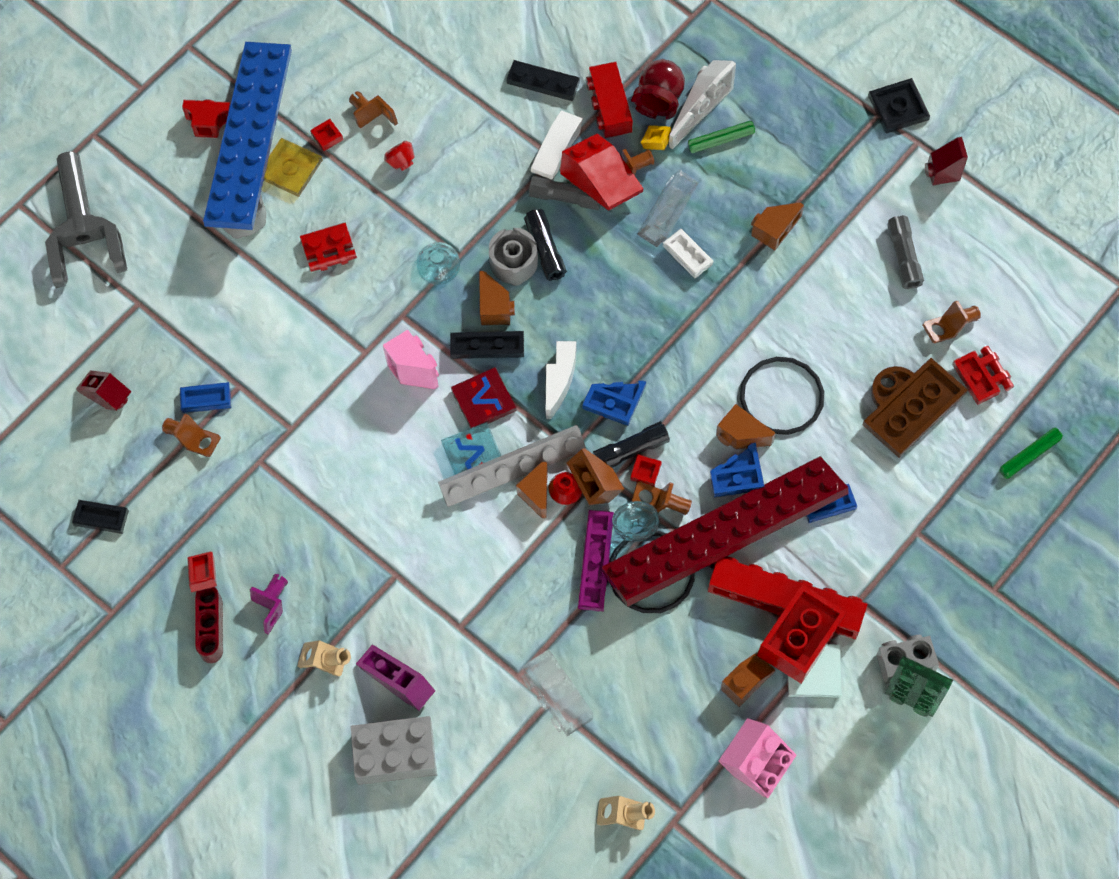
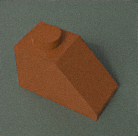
[751,202,804,251]
[479,271,515,326]
[716,404,776,449]
[567,449,624,505]
[720,652,776,707]

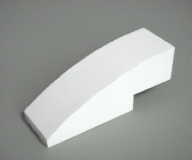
[531,110,583,180]
[546,341,577,419]

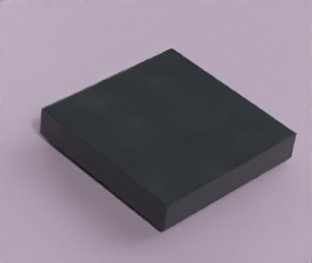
[868,78,930,134]

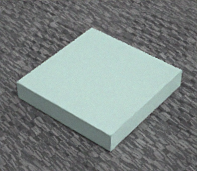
[788,644,842,698]

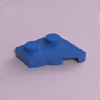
[582,381,646,426]
[710,443,765,498]

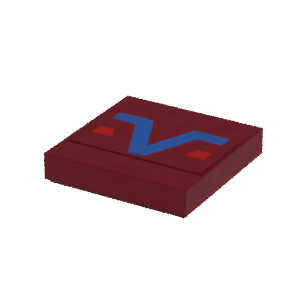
[451,367,517,431]

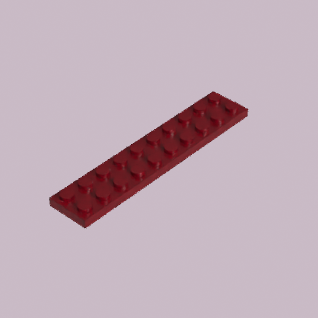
[602,456,849,607]

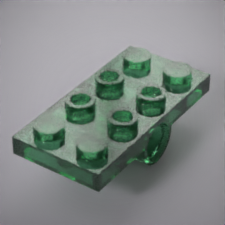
[885,656,953,717]

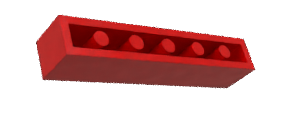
[708,556,868,640]

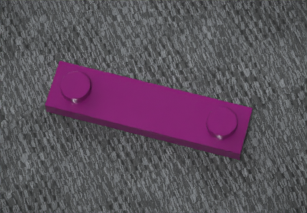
[578,510,614,612]

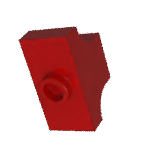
[182,99,231,138]

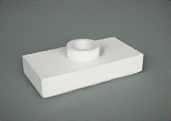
[663,229,713,278]

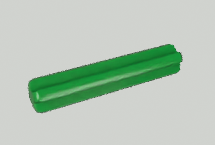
[688,120,755,153]
[999,428,1063,479]

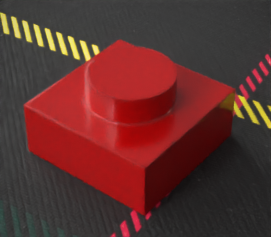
[310,119,343,151]
[630,455,662,487]

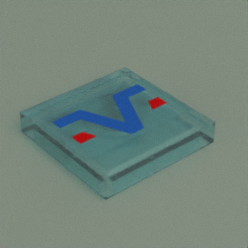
[441,422,501,475]

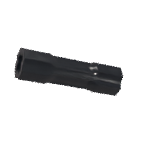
[524,209,567,281]
[593,421,670,468]

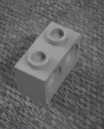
[876,635,939,684]

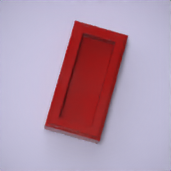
[187,551,217,593]

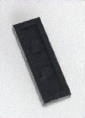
[506,60,580,101]
[450,331,524,359]

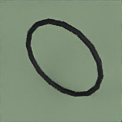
[740,356,825,435]
[609,531,695,613]

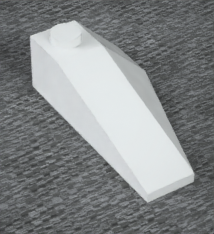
[669,60,736,149]

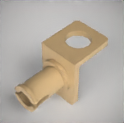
[297,640,351,677]
[597,796,655,830]

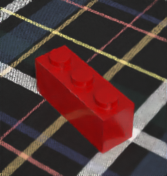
[586,62,633,138]

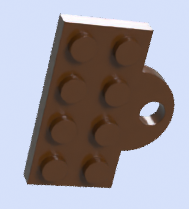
[862,358,968,458]

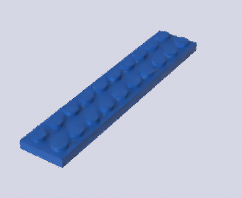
[203,41,292,230]

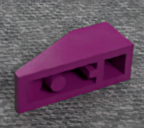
[356,644,435,711]

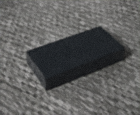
[72,500,129,534]

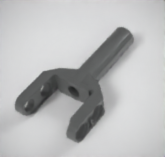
[45,152,127,288]

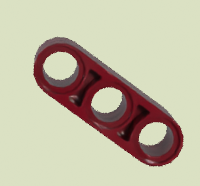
[195,587,223,663]

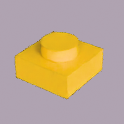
[641,126,672,150]

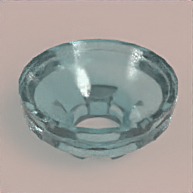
[416,242,460,285]
[612,501,659,542]

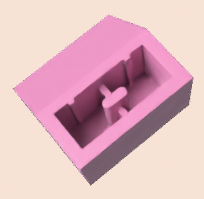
[383,330,439,389]
[719,718,797,798]

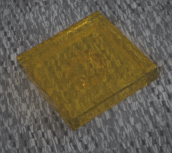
[264,138,323,197]

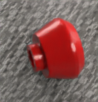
[384,140,415,171]
[548,472,582,505]

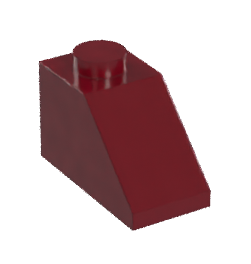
[925,137,968,186]
[75,370,132,411]

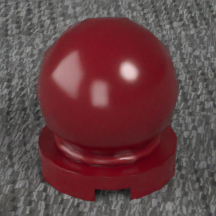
[631,59,685,120]

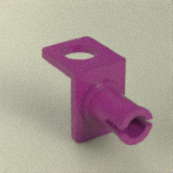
[250,574,288,635]

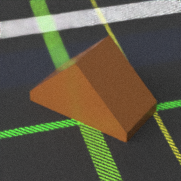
[516,462,548,518]

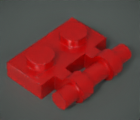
[300,222,357,272]
[952,345,1014,405]

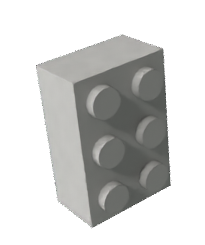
[351,716,437,785]

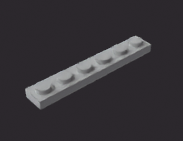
[438,425,586,507]

